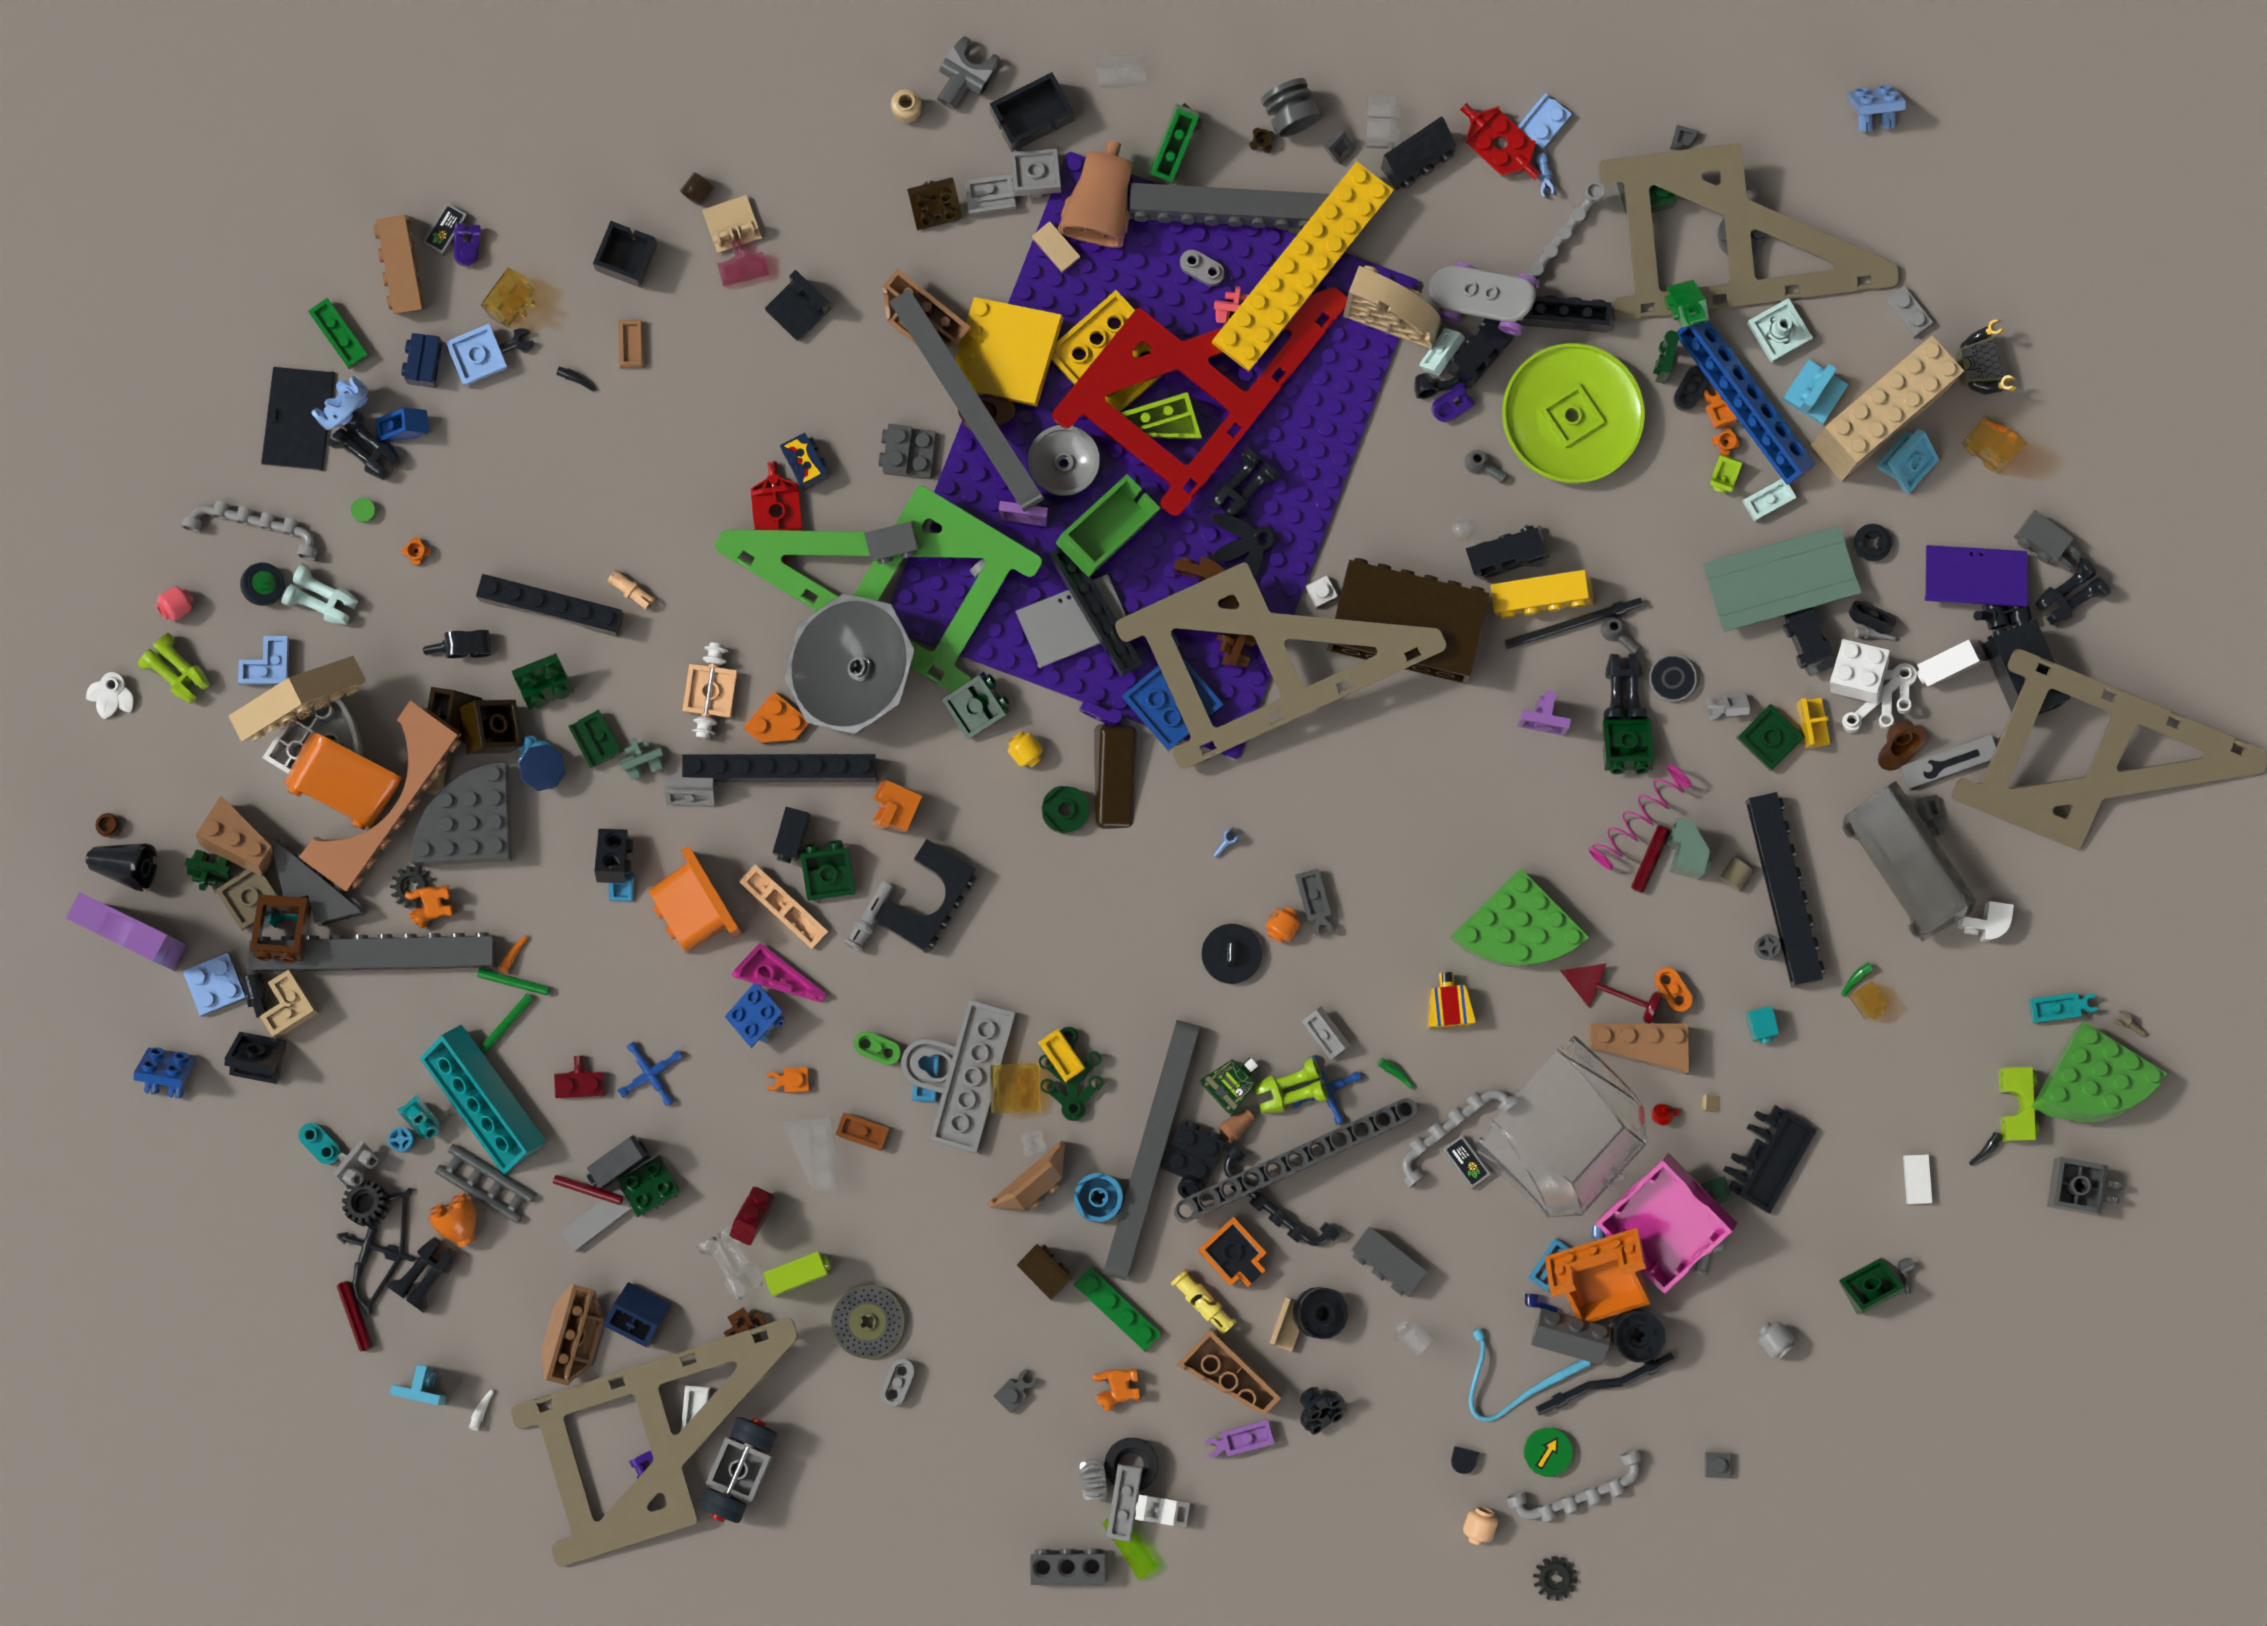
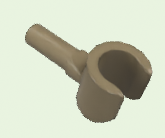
[2113,1010,2146,1037]

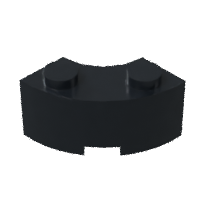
[1783,607,1836,676]

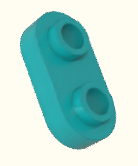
[298,1123,341,1165]

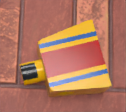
[1427,972,1476,1029]

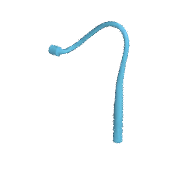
[1469,1328,1591,1422]

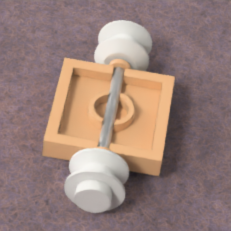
[682,643,737,739]

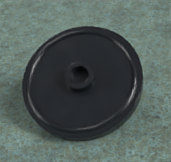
[1201,924,1262,984]

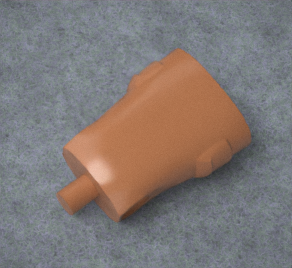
[1058,141,1134,248]

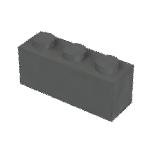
[1351,1226,1427,1296]
[1531,1308,1612,1365]

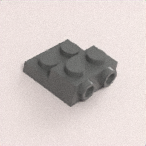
[879,424,936,479]

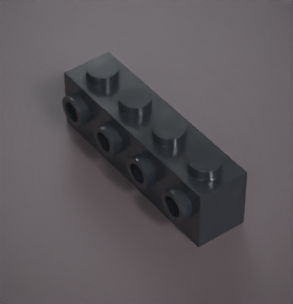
[1516,295,1612,333]

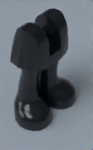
[328,410,402,481]
[1210,447,1280,517]
[2035,558,2111,625]
[1603,653,1649,719]
[387,1237,457,1313]

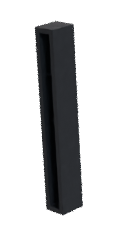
[682,754,877,782]
[1745,792,1825,988]

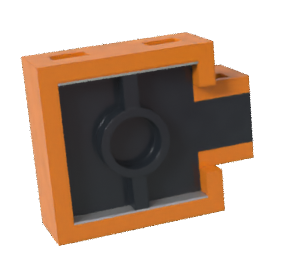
[1197,1217,1266,1287]

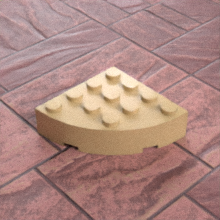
[1343,266,1442,350]
[229,655,366,742]

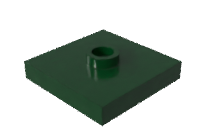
[1736,704,1805,772]

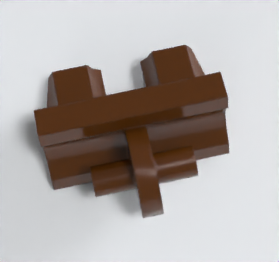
[1216,633,1256,667]

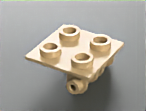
[702,195,762,254]

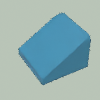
[609,872,634,901]

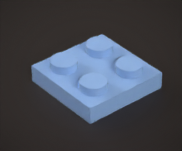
[446,324,508,386]
[183,953,247,1016]

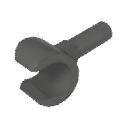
[1897,1258,1915,1294]

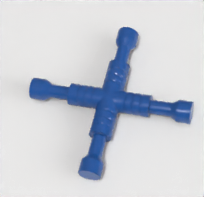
[617,1041,683,1106]
[1293,1055,1361,1125]

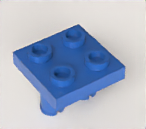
[133,1047,196,1099]

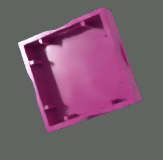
[1595,1153,1738,1294]

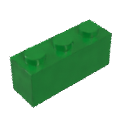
[1149,103,1199,182]

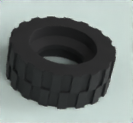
[1104,1438,1158,1491]

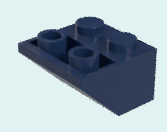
[603,1282,672,1348]

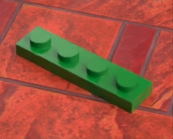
[1074,1267,1161,1352]

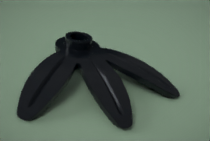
[1210,513,1275,579]

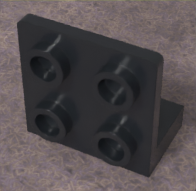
[765,269,831,341]

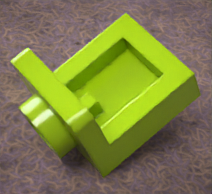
[1710,453,1742,493]

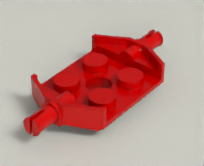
[1460,103,1541,181]
[750,461,802,565]

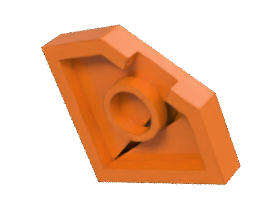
[743,692,810,744]

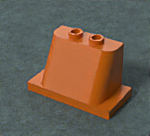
[648,846,742,953]
[1545,1228,1650,1322]

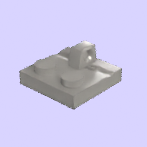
[1010,148,1061,198]

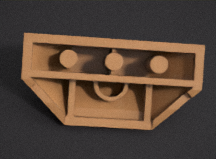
[883,268,971,348]
[987,1140,1065,1211]
[541,1284,605,1386]

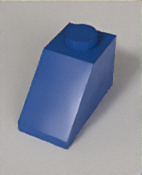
[375,408,429,442]

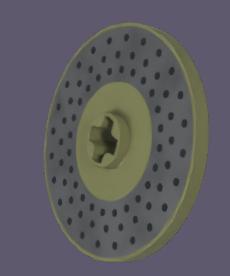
[831,1285,905,1359]

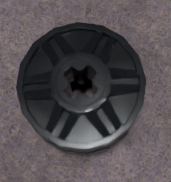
[1611,1309,1665,1363]

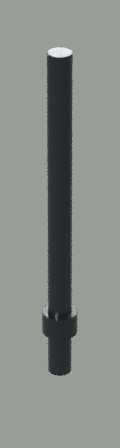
[1504,597,1643,649]

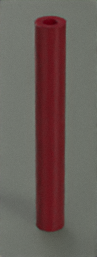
[553,1175,624,1205]

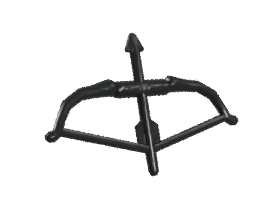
[336,1188,415,1316]

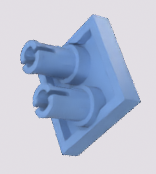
[1848,85,1906,132]

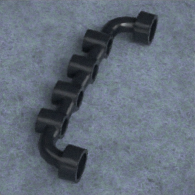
[1224,1144,1340,1246]

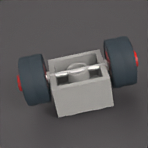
[699,1417,777,1523]

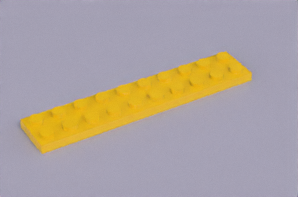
[1212,161,1394,372]

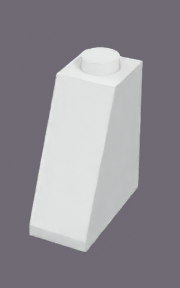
[1917,639,1988,686]

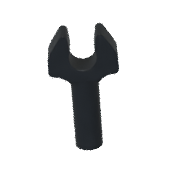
[499,328,535,353]

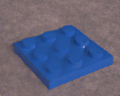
[1122,656,1223,752]

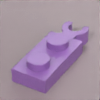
[1205,1420,1274,1457]

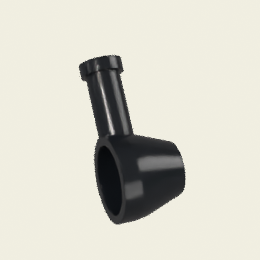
[1414,373,1459,399]

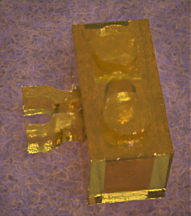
[480,268,536,328]

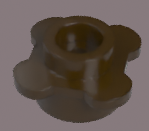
[1249,128,1275,153]

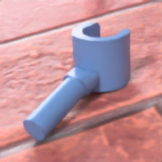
[1213,827,1242,858]
[1591,1225,1608,1240]

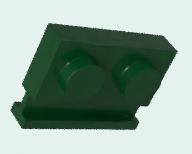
[568,709,622,769]

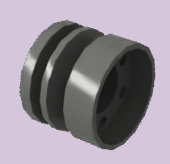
[1261,78,1322,138]

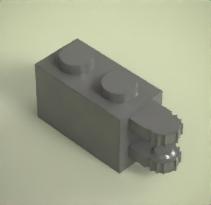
[2014,510,2083,572]

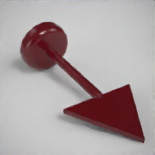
[1560,963,1663,1024]

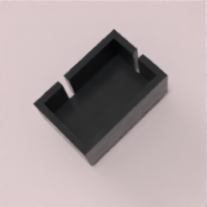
[989,72,1074,152]

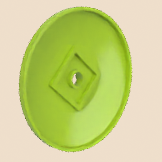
[1502,343,1645,484]

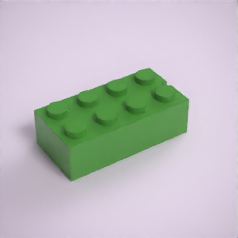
[1056,474,1160,577]

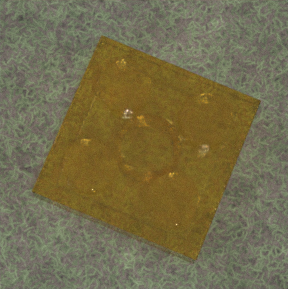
[990,1063,1041,1114]

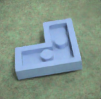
[238,636,289,685]

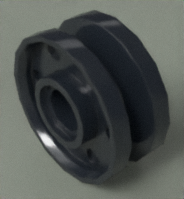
[1293,1287,1348,1339]

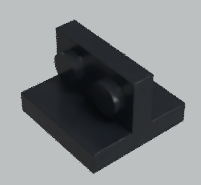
[224,1031,287,1084]

